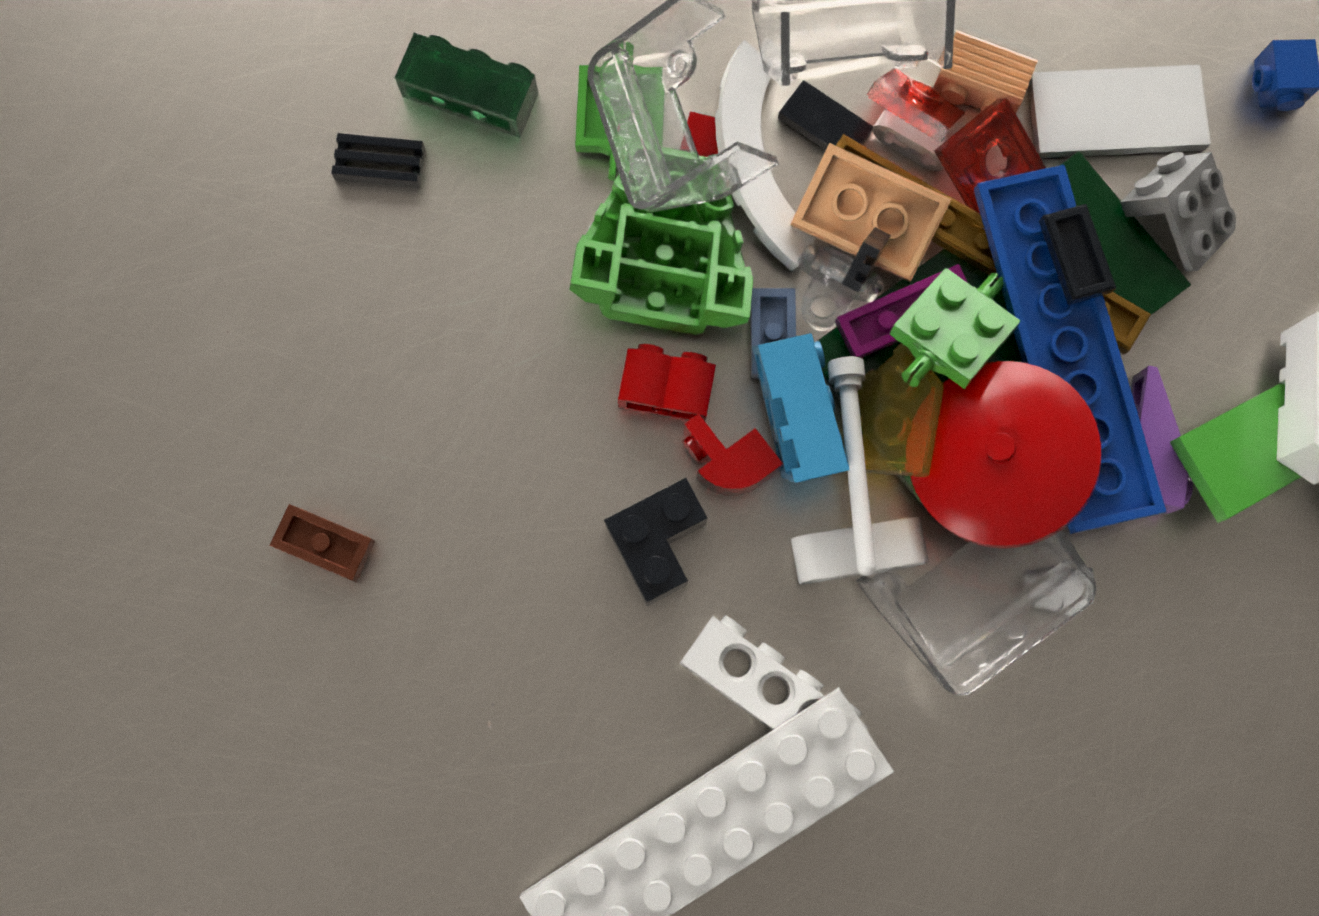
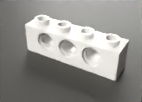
[680,615,868,730]

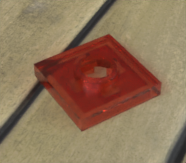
[866,68,966,142]
[934,97,1046,214]

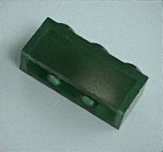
[394,32,539,138]

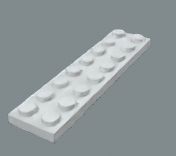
[519,687,894,916]

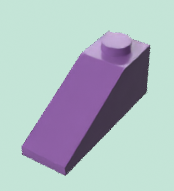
[1131,366,1193,514]

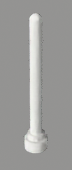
[827,356,876,576]

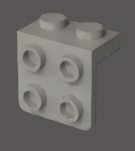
[1120,152,1236,272]

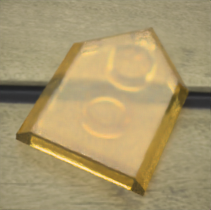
[845,343,944,477]

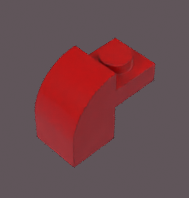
[682,413,783,496]

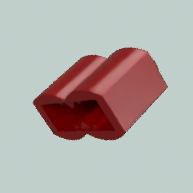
[618,344,716,421]

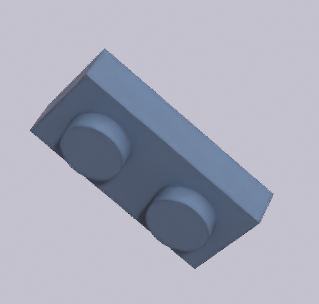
[750,288,796,378]

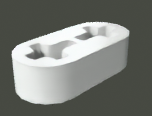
[873,108,954,171]

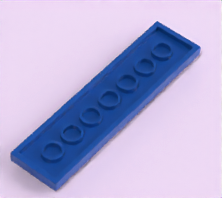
[974,165,1167,535]

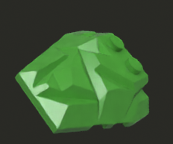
[569,143,753,335]

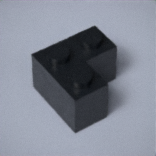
[604,478,708,606]

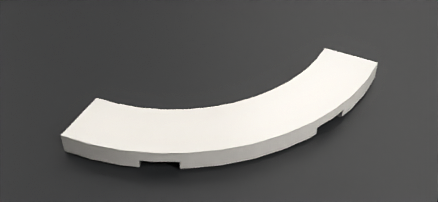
[715,40,816,271]

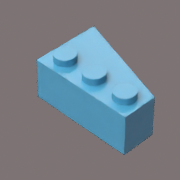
[752,333,850,483]

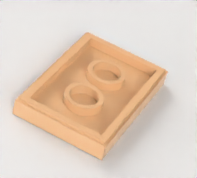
[790,143,952,282]

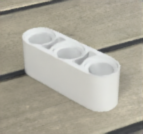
[791,517,929,584]

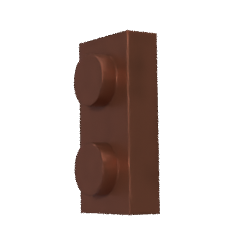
[269,504,375,582]

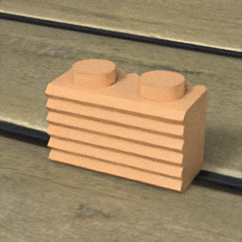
[932,30,1038,120]

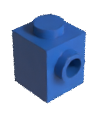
[1252,39,1319,111]

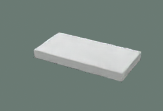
[1028,65,1211,159]

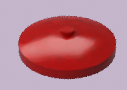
[907,361,1101,548]

